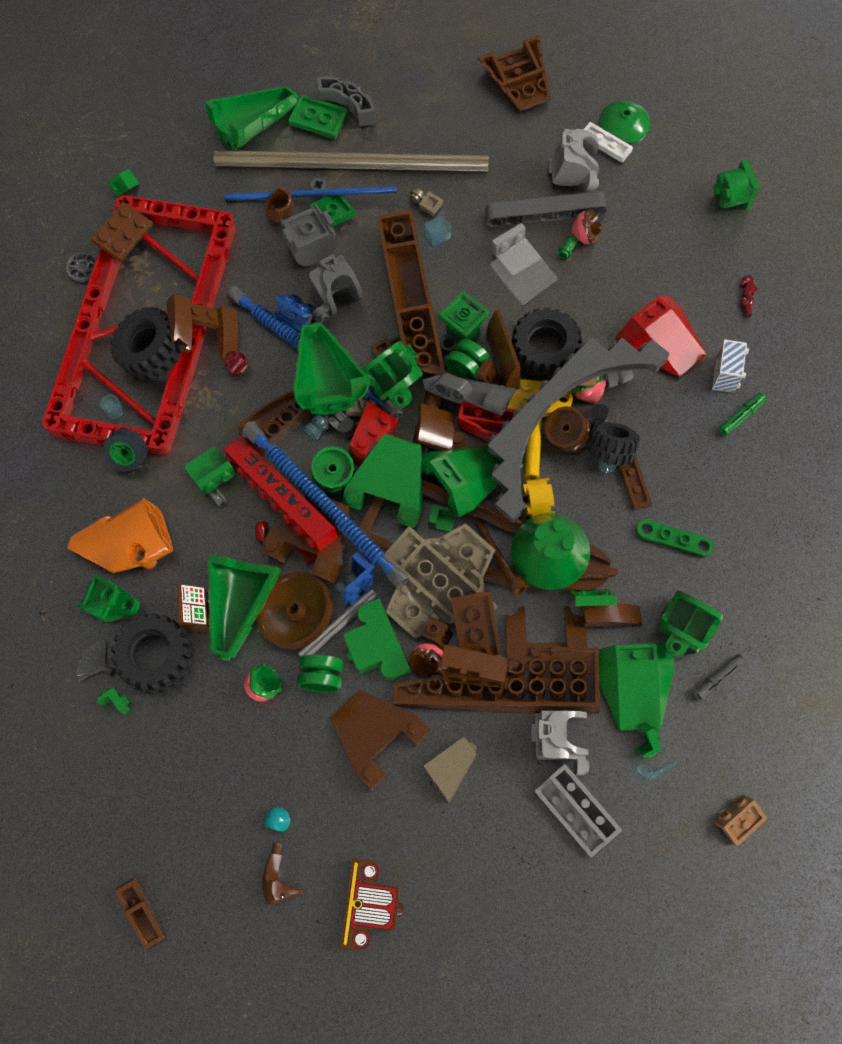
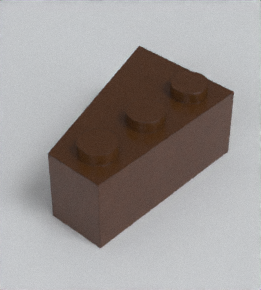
[441,645,508,688]

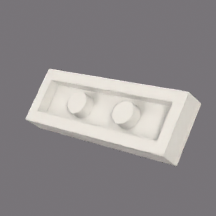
[583,122,633,163]

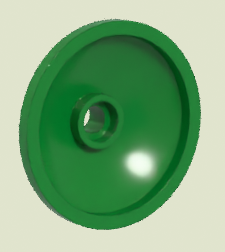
[599,101,650,145]

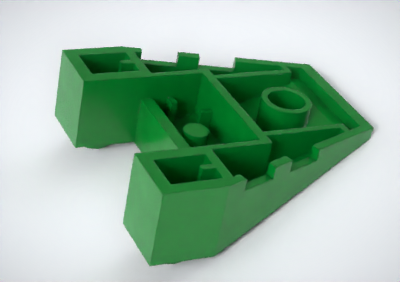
[341,434,424,528]

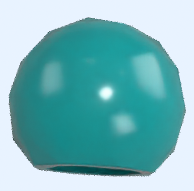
[264,807,290,833]

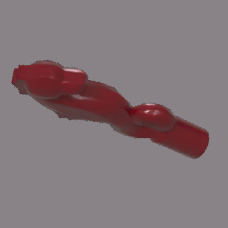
[740,275,758,317]

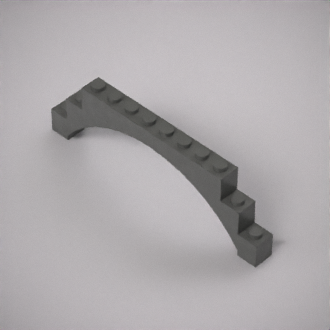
[488,337,670,523]

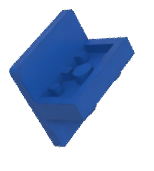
[274,294,316,332]

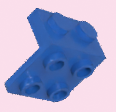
[343,551,374,607]

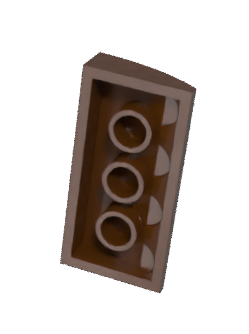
[486,309,520,390]

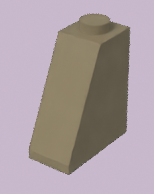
[424,737,477,802]

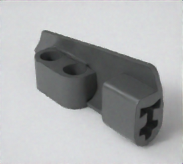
[422,373,516,416]

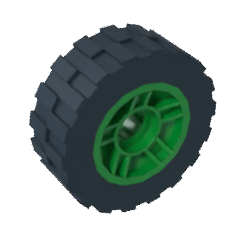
[102,428,148,472]

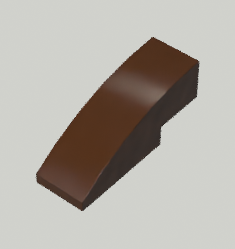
[581,603,642,629]
[114,876,165,950]

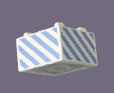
[712,339,749,393]

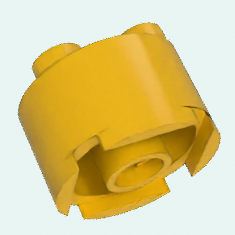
[521,478,555,518]

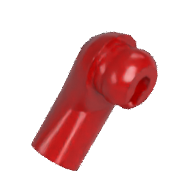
[255,520,269,545]

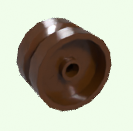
[544,406,592,453]

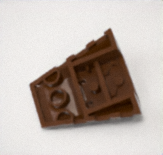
[478,35,551,111]

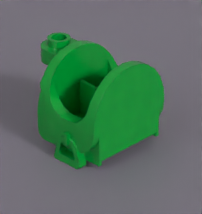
[362,341,423,408]
[658,590,724,656]

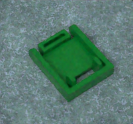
[569,589,616,606]

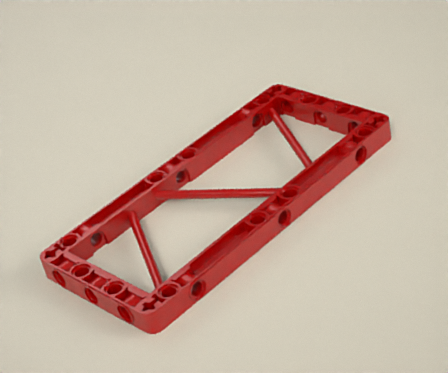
[42,195,236,456]

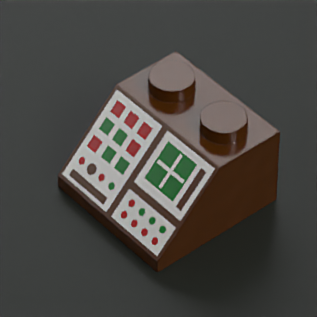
[177,584,210,633]

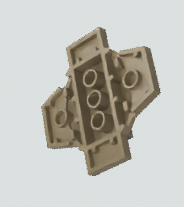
[384,523,498,639]

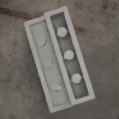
[535,764,622,858]

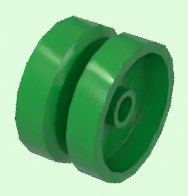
[444,339,491,381]
[311,446,354,494]
[296,655,344,693]

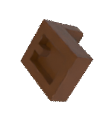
[422,618,453,651]

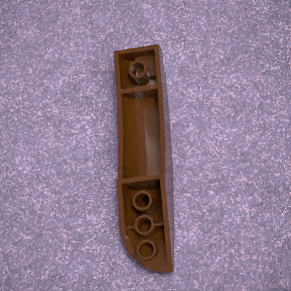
[377,210,445,375]

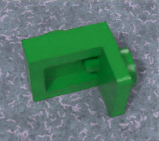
[96,687,131,715]
[635,722,662,759]

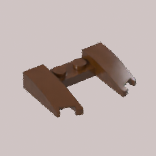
[166,294,238,360]
[505,606,587,661]

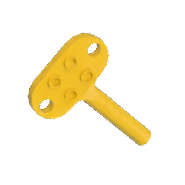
[502,379,573,481]

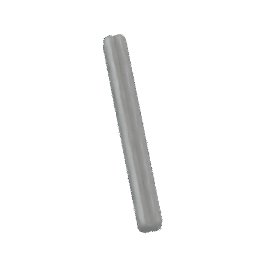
[298,589,377,657]

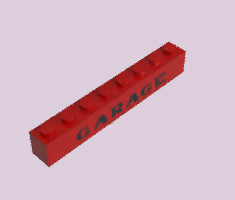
[224,436,338,552]

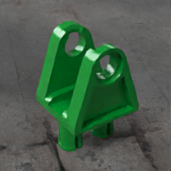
[78,574,140,622]

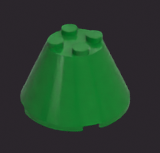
[511,513,590,590]

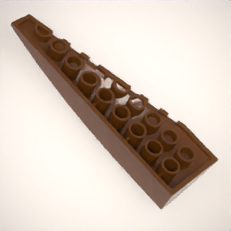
[393,647,600,714]

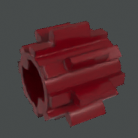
[225,350,248,375]

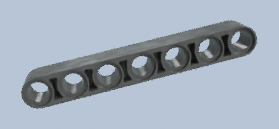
[485,192,607,227]

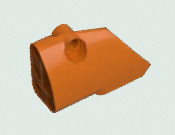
[67,498,173,573]

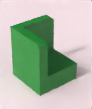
[107,169,139,197]
[428,504,455,533]

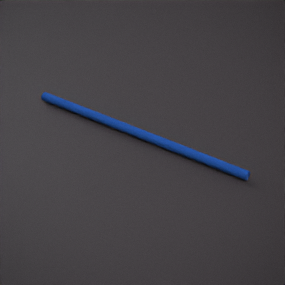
[225,186,397,201]

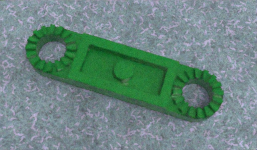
[636,520,714,557]

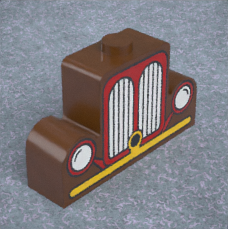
[340,858,403,951]

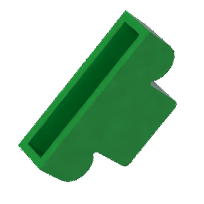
[344,598,411,682]

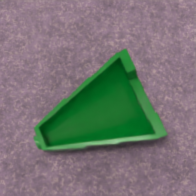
[204,86,298,150]
[293,322,370,415]
[208,554,281,661]

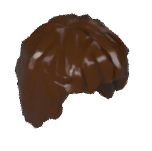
[264,187,294,223]

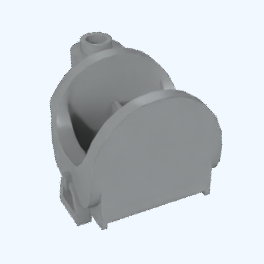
[548,128,599,192]
[531,711,589,776]

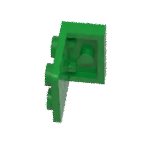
[185,447,236,495]

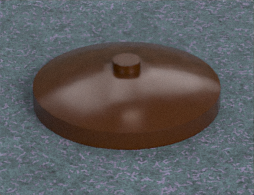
[257,572,333,649]

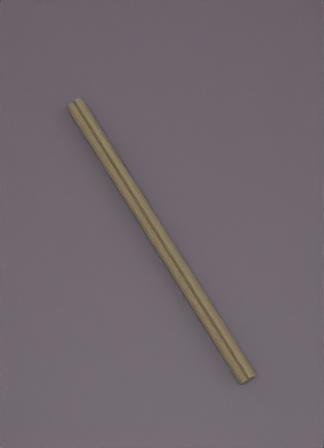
[213,150,489,172]

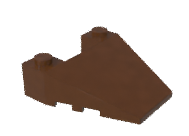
[260,499,350,585]
[330,690,431,792]

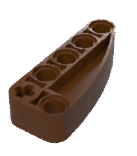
[238,390,311,456]

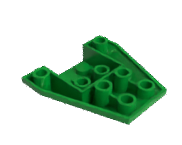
[422,445,502,518]
[598,644,675,731]

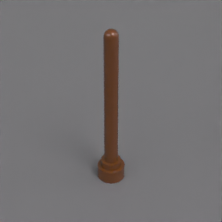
[475,520,527,596]

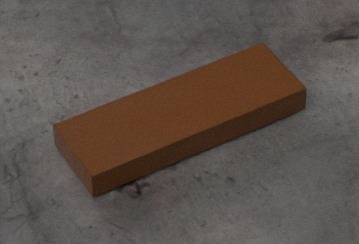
[618,456,652,511]

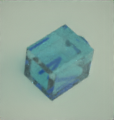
[424,215,452,247]

